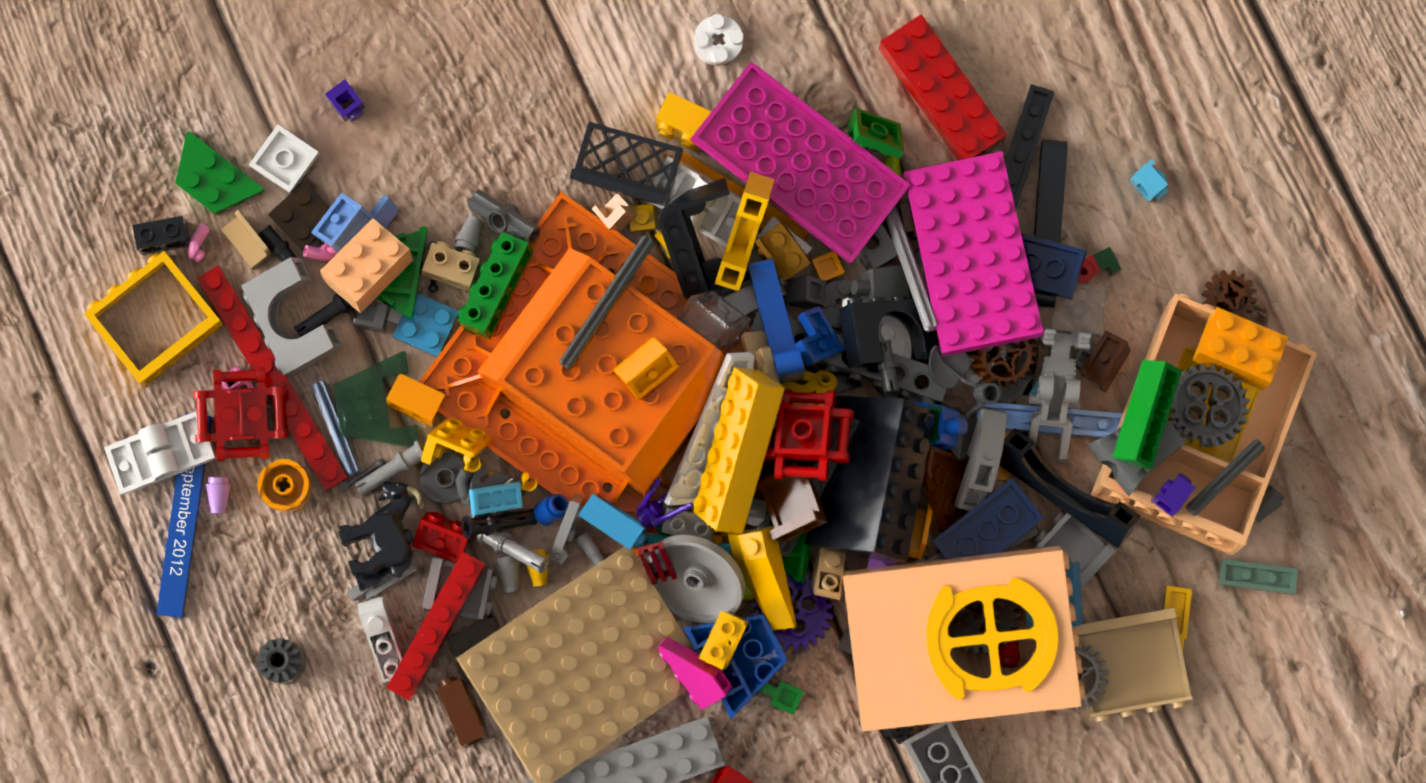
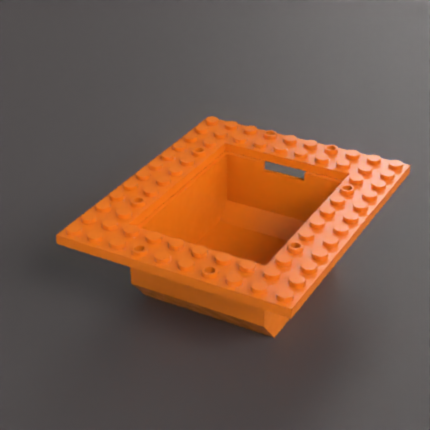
[419,192,805,558]

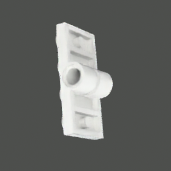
[652,155,742,247]
[104,411,217,496]

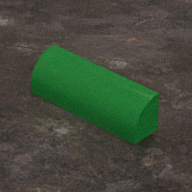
[1112,360,1182,469]

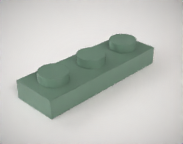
[1218,559,1298,595]

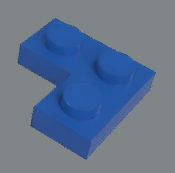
[795,306,845,367]

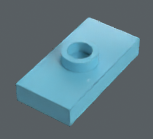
[469,482,523,515]

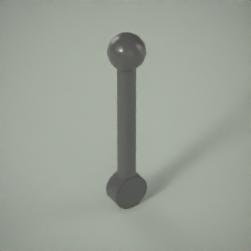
[338,459,385,492]

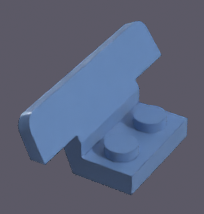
[311,193,398,252]

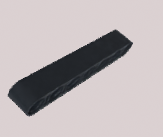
[1034,139,1068,308]

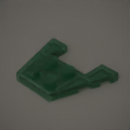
[333,351,419,447]

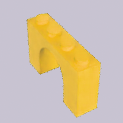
[715,172,774,291]

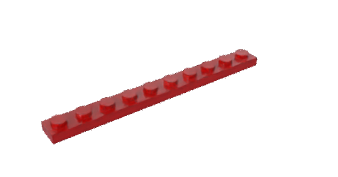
[197,265,349,492]

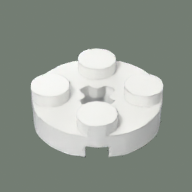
[694,14,743,65]

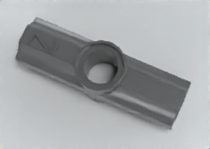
[467,189,541,246]

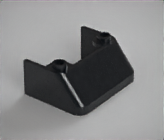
[658,178,752,302]

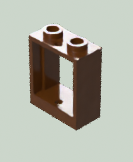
[437,676,488,748]

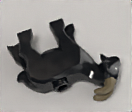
[338,481,426,592]

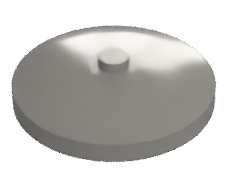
[646,535,745,623]

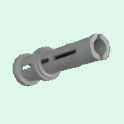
[355,440,424,496]
[477,530,549,573]

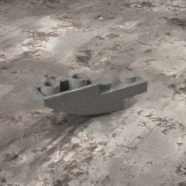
[954,407,1007,511]

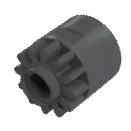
[256,638,306,685]

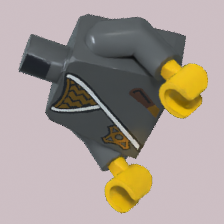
[455,455,537,517]

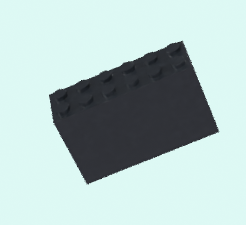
[805,395,936,562]

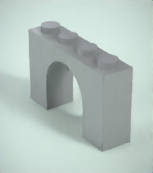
[241,257,344,376]

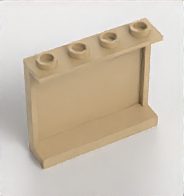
[1072,608,1193,722]

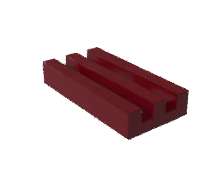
[638,541,677,585]

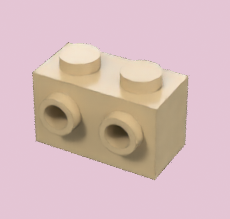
[421,242,480,292]

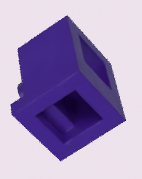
[325,80,365,122]
[1151,473,1196,517]

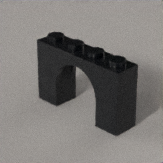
[839,296,940,369]

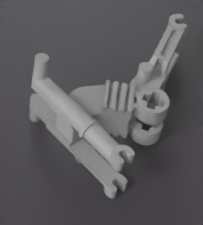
[1028,328,1092,465]

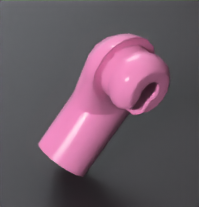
[187,224,210,263]
[303,243,338,262]

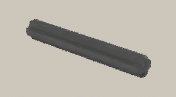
[1186,439,1265,516]

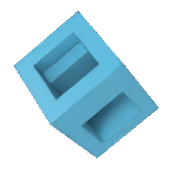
[1130,159,1169,202]

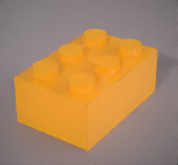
[1192,307,1288,390]

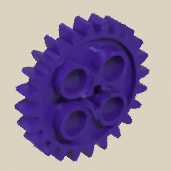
[751,573,833,653]

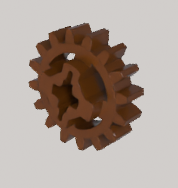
[1201,270,1258,319]

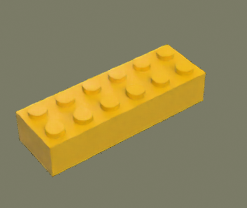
[693,367,785,534]

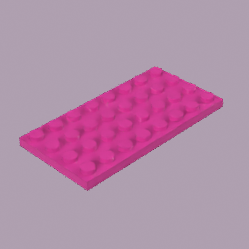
[690,61,910,264]
[904,151,1044,357]

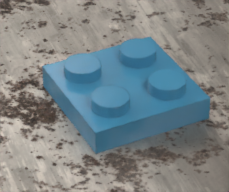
[392,293,459,357]

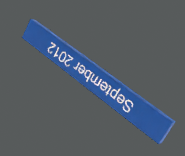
[156,413,212,618]

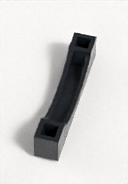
[1000,428,1140,548]

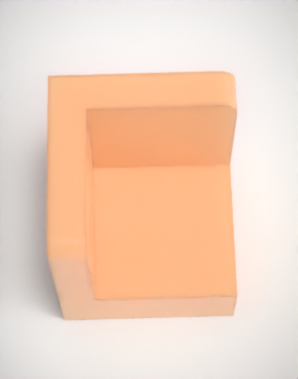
[592,194,637,232]

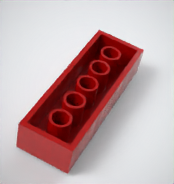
[878,14,1007,161]

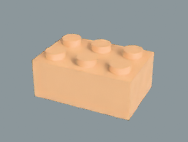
[320,218,413,313]

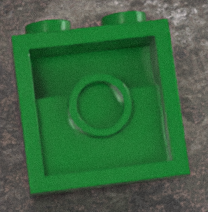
[847,107,904,159]

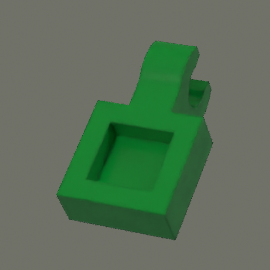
[758,681,804,715]

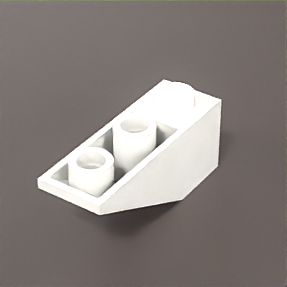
[358,596,403,683]

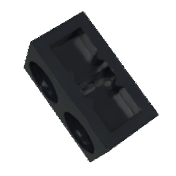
[132,216,190,255]

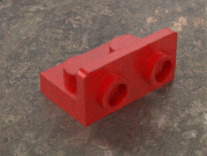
[412,512,470,563]

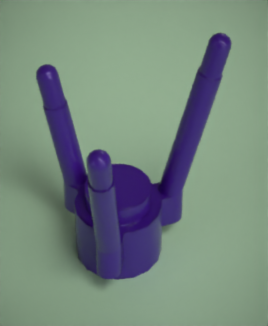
[636,477,694,528]

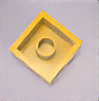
[656,92,711,151]

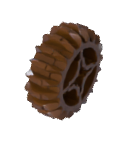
[969,338,1039,388]

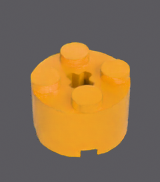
[257,459,313,513]

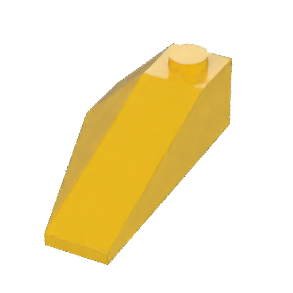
[728,526,797,631]

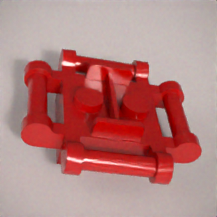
[193,367,288,462]
[764,389,854,481]

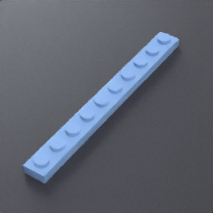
[976,402,1229,447]

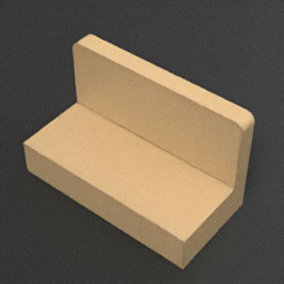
[221,211,272,270]

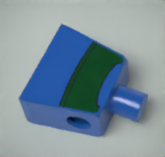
[913,402,968,450]

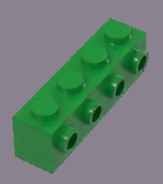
[458,232,534,339]

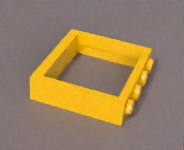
[84,251,224,387]

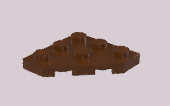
[923,446,969,532]

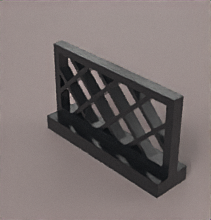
[569,122,684,207]

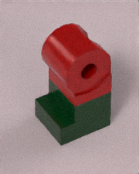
[1077,247,1121,286]

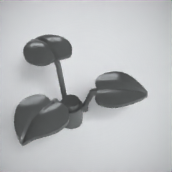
[929,345,1034,459]

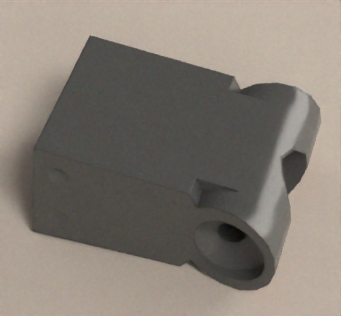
[1088,420,1186,496]

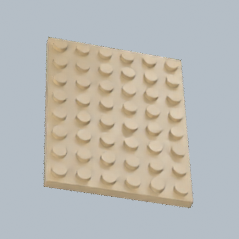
[456,546,695,783]

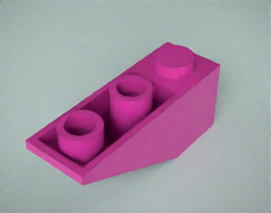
[657,636,732,710]

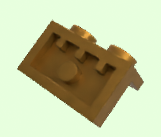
[755,222,812,282]

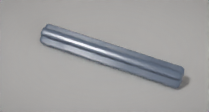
[312,381,360,476]

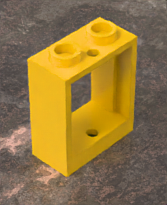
[699,610,749,670]

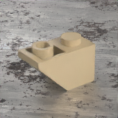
[811,548,845,600]

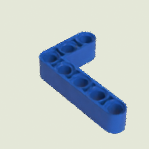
[748,258,804,384]

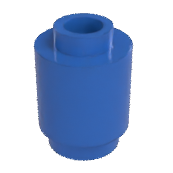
[533,494,569,526]

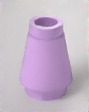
[206,477,231,513]

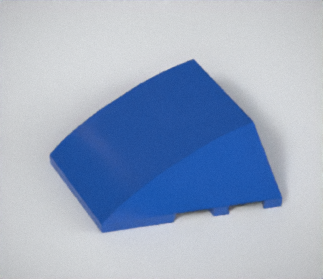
[683,614,788,719]

